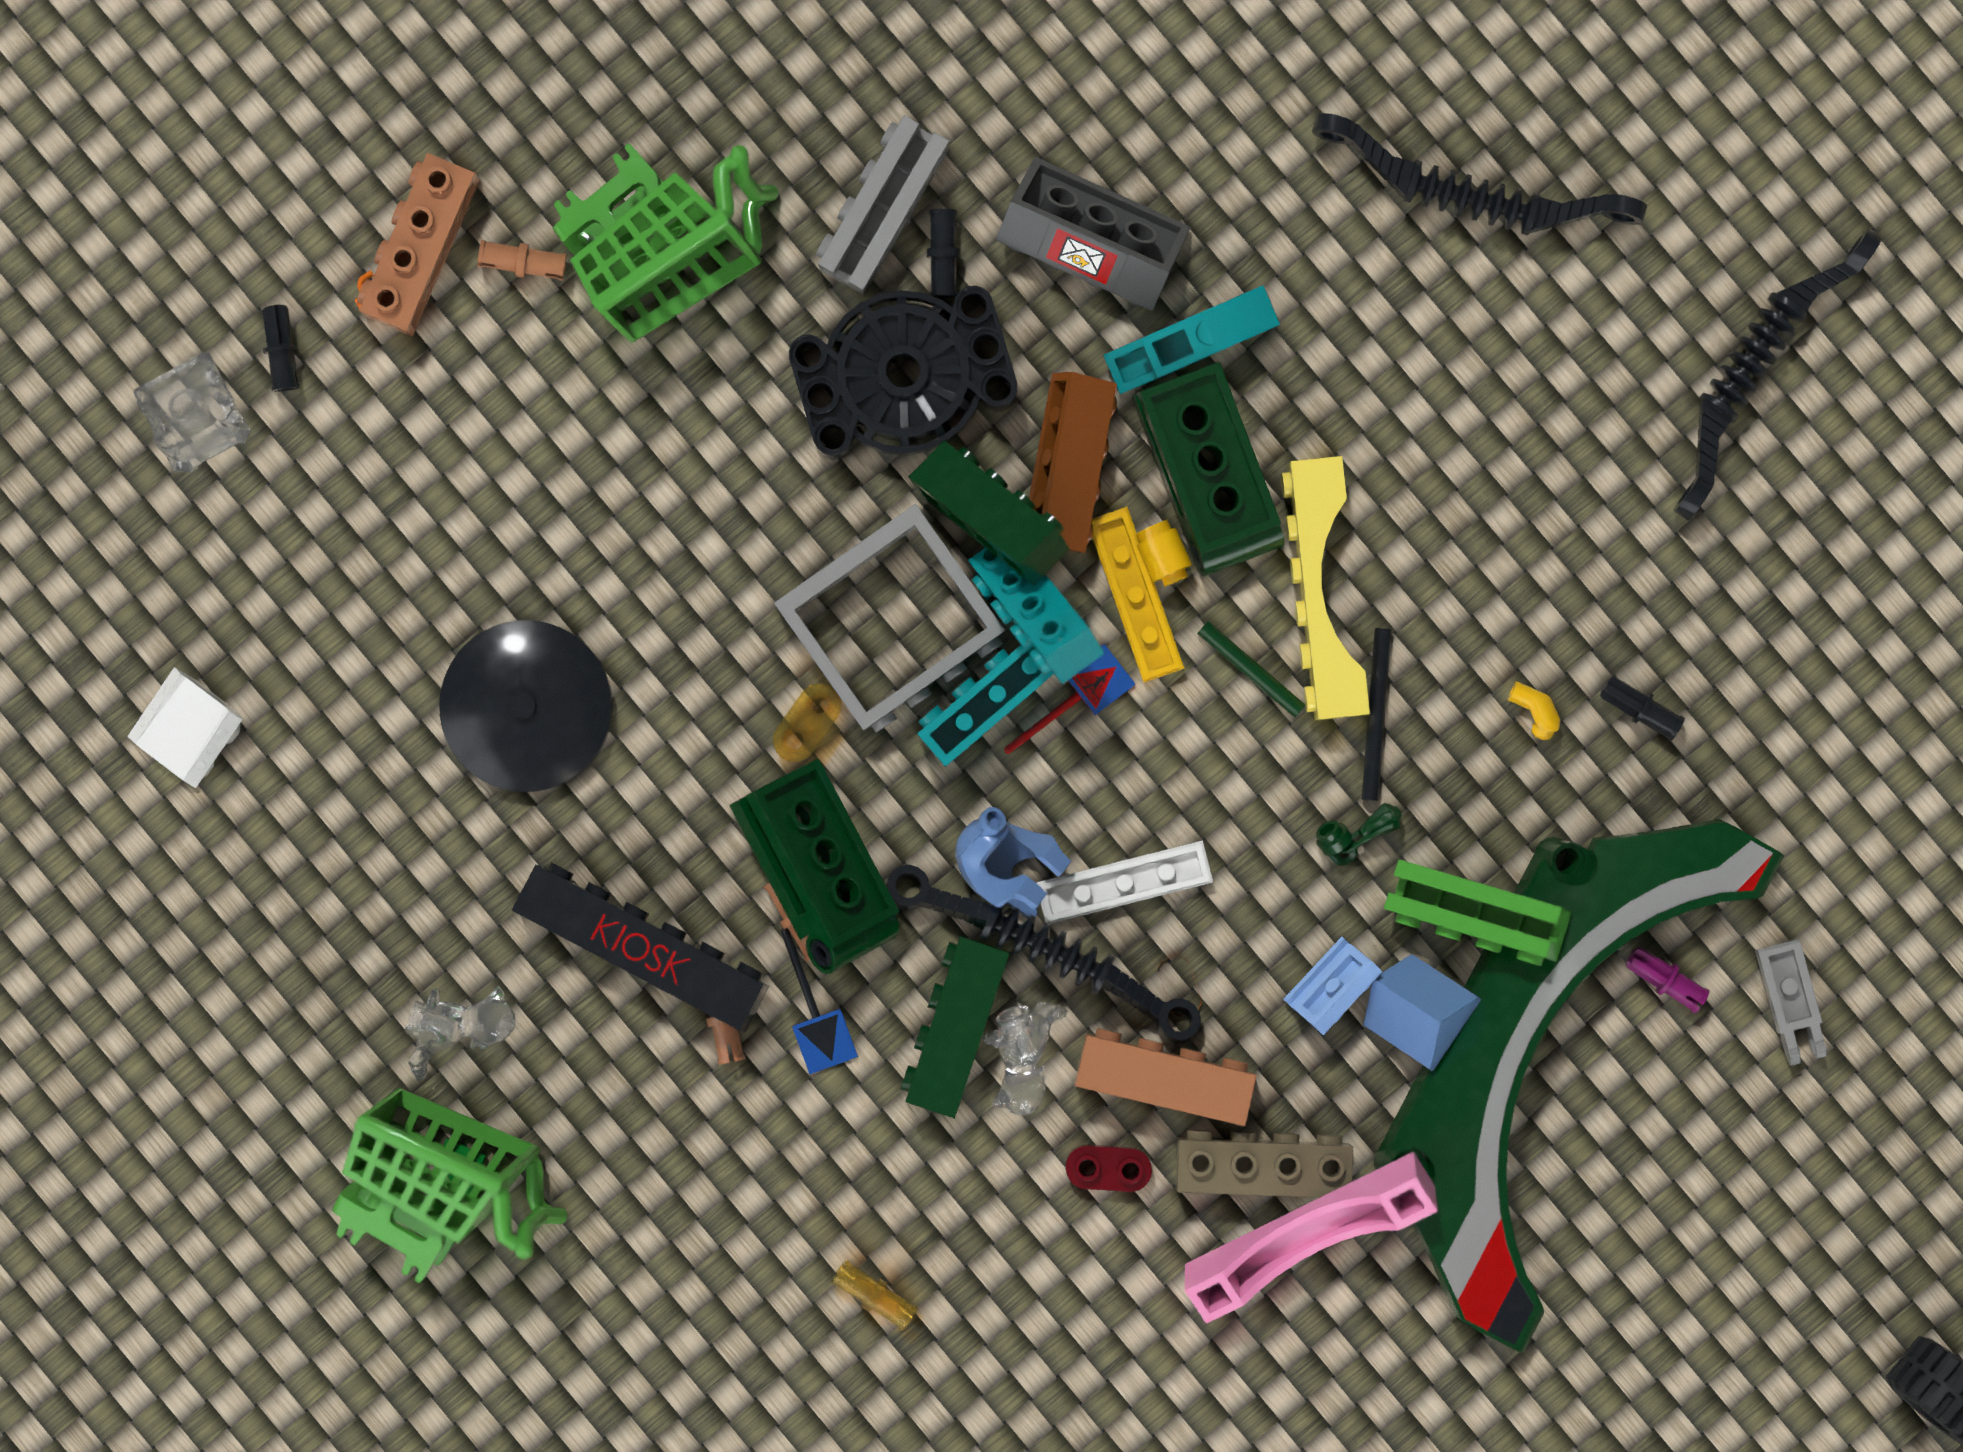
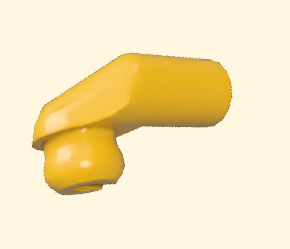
[1508,681,1560,740]

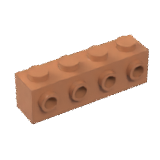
[357,153,480,337]
[1074,1028,1257,1126]

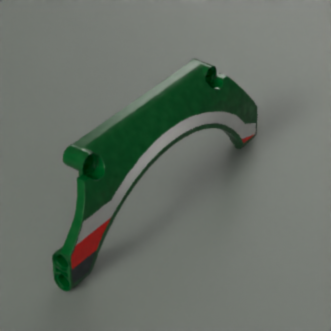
[1374,818,1784,1353]

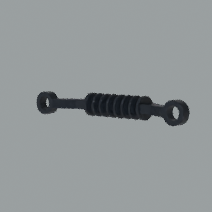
[1312,113,1647,235]
[1673,229,1882,521]
[886,865,1201,1044]

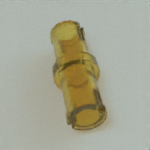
[831,1259,918,1331]

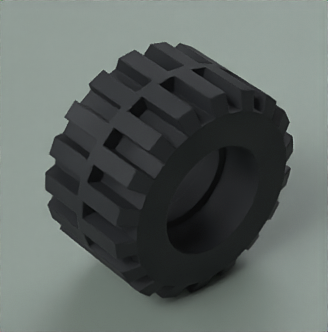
[1885,1336,1963,1445]

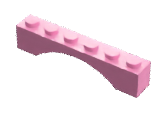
[1184,1152,1437,1324]

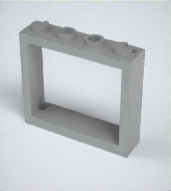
[774,504,1005,733]

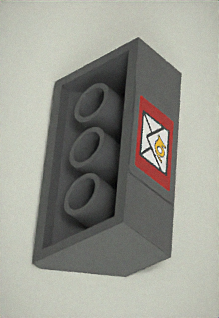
[996,157,1191,311]

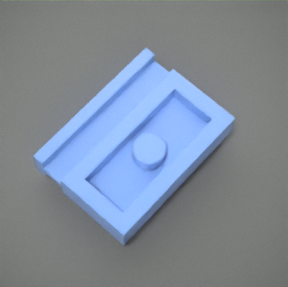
[1283,936,1382,1035]

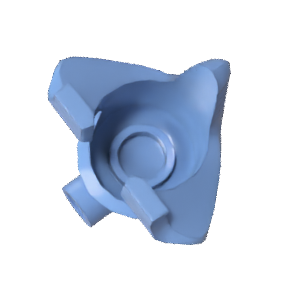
[955,807,1071,919]

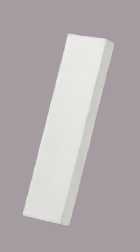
[1036,841,1213,924]

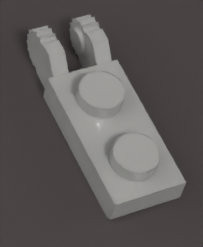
[1755,939,1827,1066]

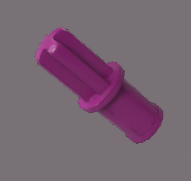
[1625,947,1710,1013]

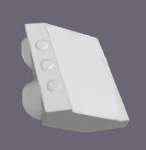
[127,667,243,788]

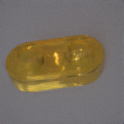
[773,683,842,762]

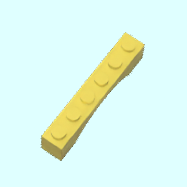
[1281,456,1370,721]

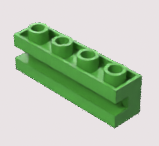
[1384,859,1572,966]

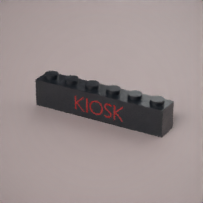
[511,862,770,1032]

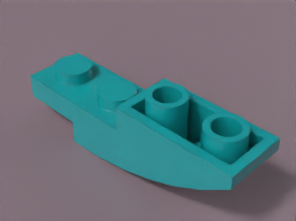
[1103,285,1281,394]

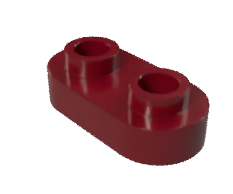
[1065,1144,1152,1192]

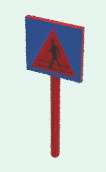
[1004,644,1136,754]

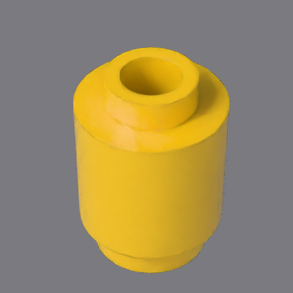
[1136,520,1193,587]

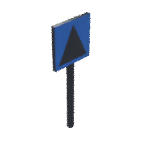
[781,928,858,1074]

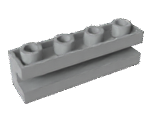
[816,115,949,296]

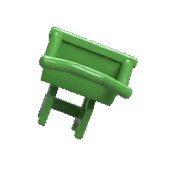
[553,144,779,343]
[332,1087,568,1283]

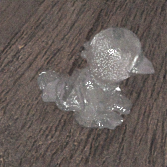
[405,985,516,1081]
[982,1002,1068,1116]

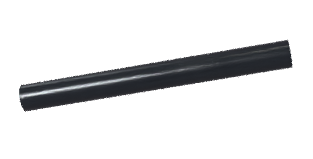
[1361,628,1392,801]

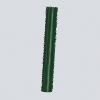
[1197,621,1305,717]

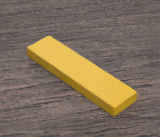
[1091,507,1184,683]

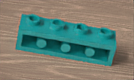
[968,548,1105,684]
[917,645,1054,767]

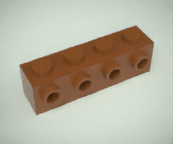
[1029,372,1117,553]

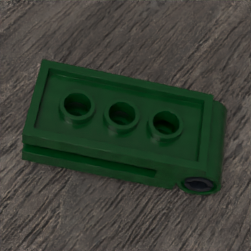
[1132,362,1285,577]
[729,758,900,974]

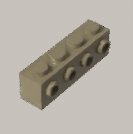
[1175,1129,1353,1198]

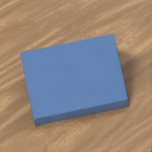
[1363,954,1481,1071]

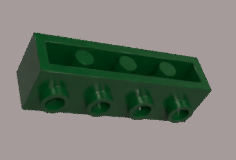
[908,440,1070,586]
[900,936,1009,1119]

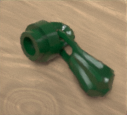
[1316,803,1402,866]

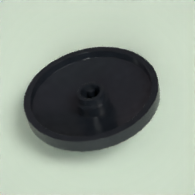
[439,620,613,792]

